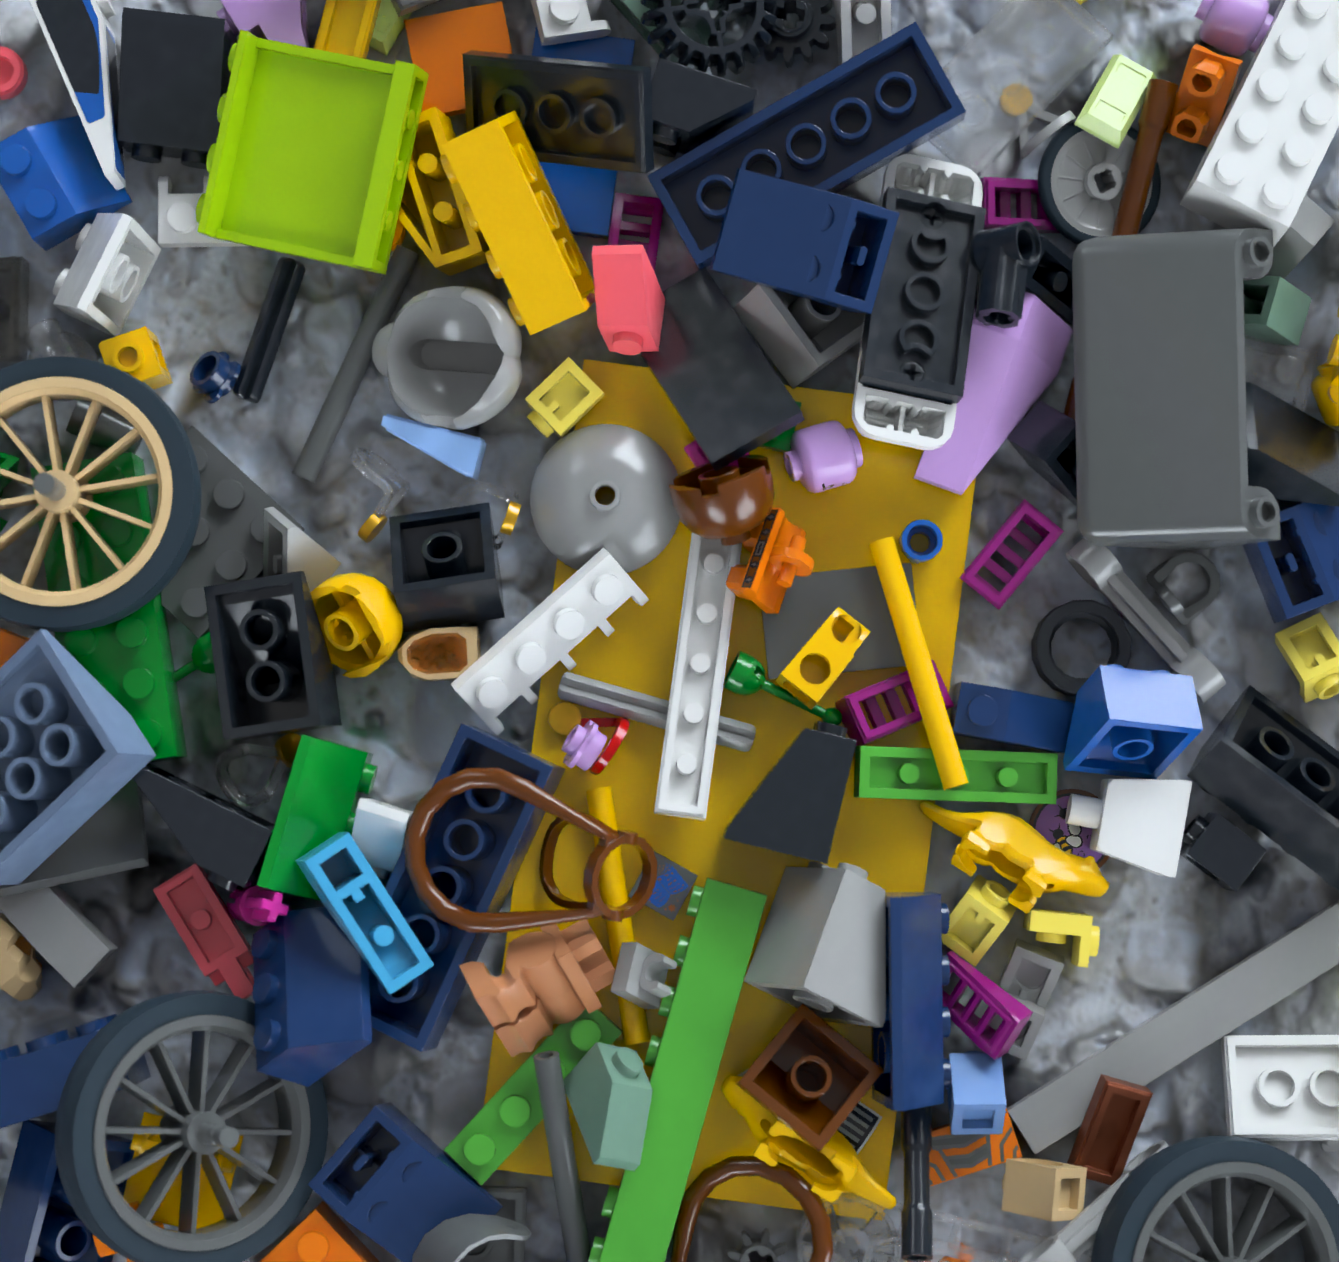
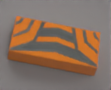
[930,1108,1022,1187]

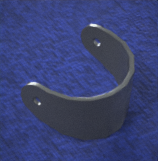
[412,1213,531,1262]

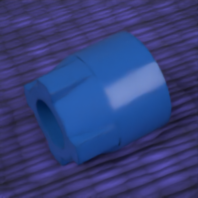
[899,520,943,564]

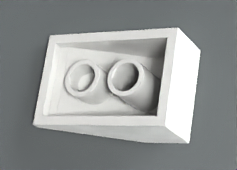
[53,213,162,337]

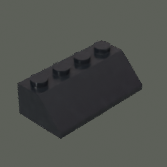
[1187,685,1339,890]

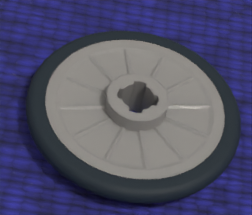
[1038,121,1161,244]

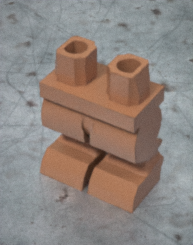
[459,919,615,1057]

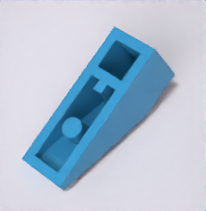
[296,832,434,995]

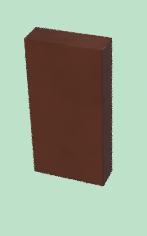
[1067,1074,1153,1185]

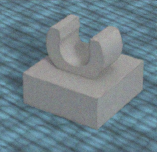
[610,942,677,1009]

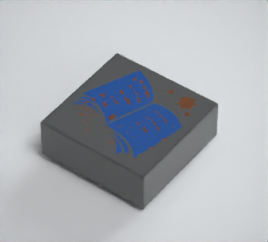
[629,851,698,921]

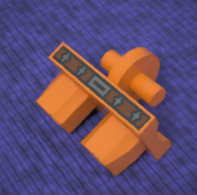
[1166,44,1243,147]
[726,508,815,614]

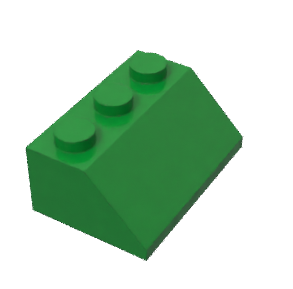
[257,734,378,901]

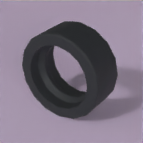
[1031,600,1131,696]

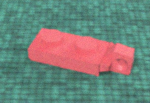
[153,863,254,999]

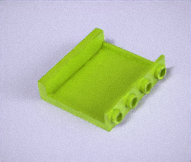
[196,30,429,275]

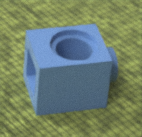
[947,1051,1007,1135]

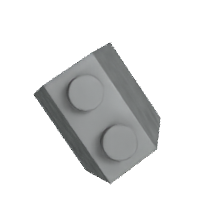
[744,862,886,1028]

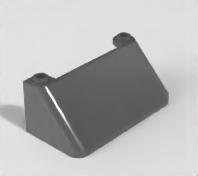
[1072,228,1280,550]

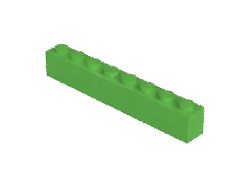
[588,877,767,1262]

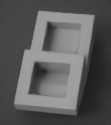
[990,939,1065,1060]

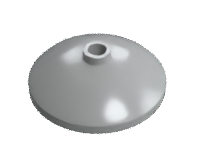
[530,424,680,573]

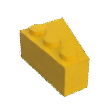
[398,107,490,276]

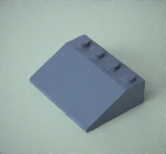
[0,629,156,885]

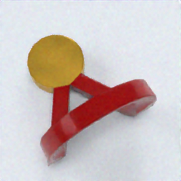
[548,702,630,775]

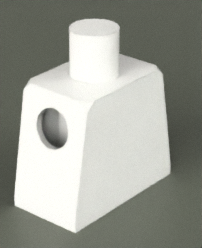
[1065,779,1193,878]

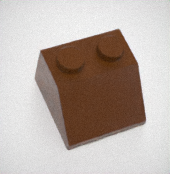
[737,1003,884,1153]

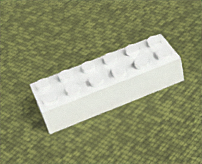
[1179,0,1339,247]

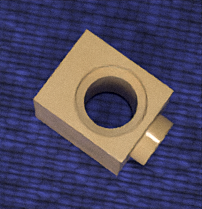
[1001,1158,1087,1221]

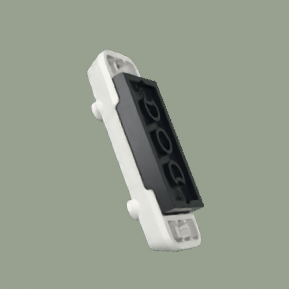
[852,154,986,450]

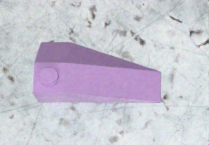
[914,291,1073,495]

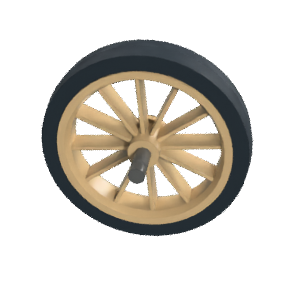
[0,356,202,632]

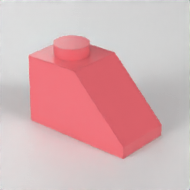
[591,245,666,356]

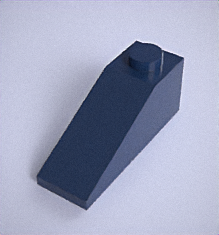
[949,681,1075,754]

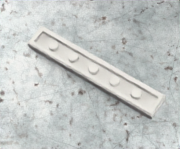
[654,532,742,821]

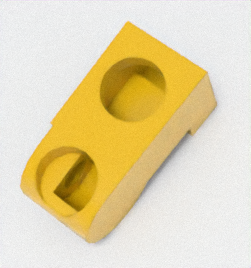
[775,606,871,709]

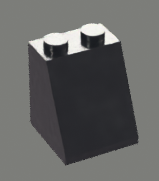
[117,7,238,169]
[723,721,857,864]

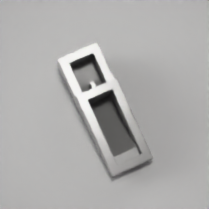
[0,885,118,988]

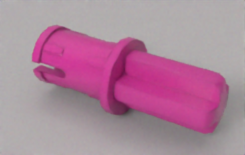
[227,885,289,926]

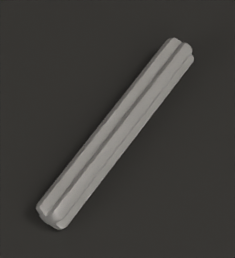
[558,672,756,752]

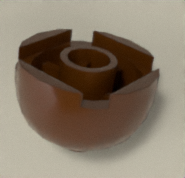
[669,455,774,546]

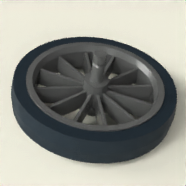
[55,990,328,1262]
[1091,1136,1339,1262]

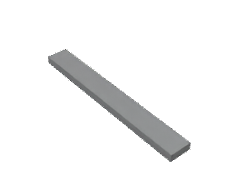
[1007,900,1339,1155]

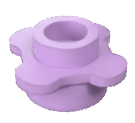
[561,720,607,771]

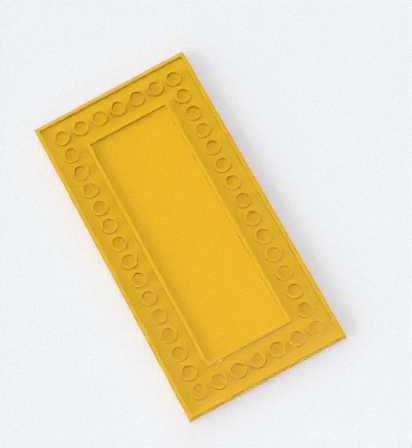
[484,359,976,1221]

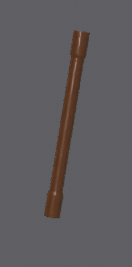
[1063,79,1179,420]

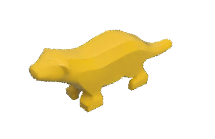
[919,800,1109,914]
[721,1074,897,1209]

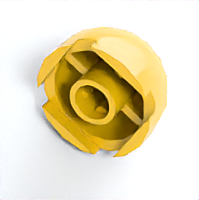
[310,573,403,678]

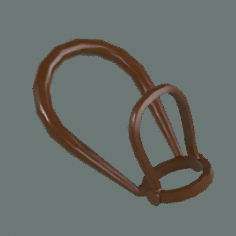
[405,768,657,933]
[671,1156,833,1262]

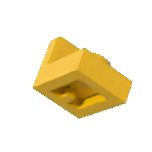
[99,326,173,390]

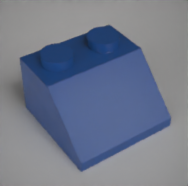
[0,115,133,251]
[1063,664,1203,779]

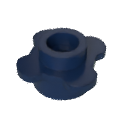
[190,351,241,404]

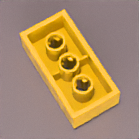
[441,110,595,336]

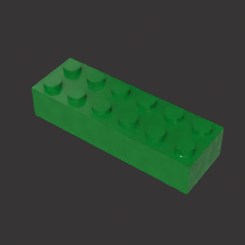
[30,452,188,763]

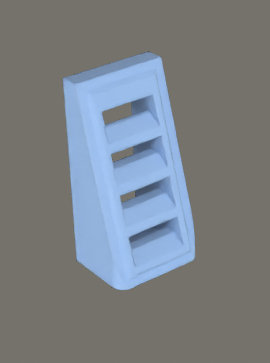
[381,414,487,480]

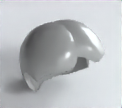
[371,286,523,430]

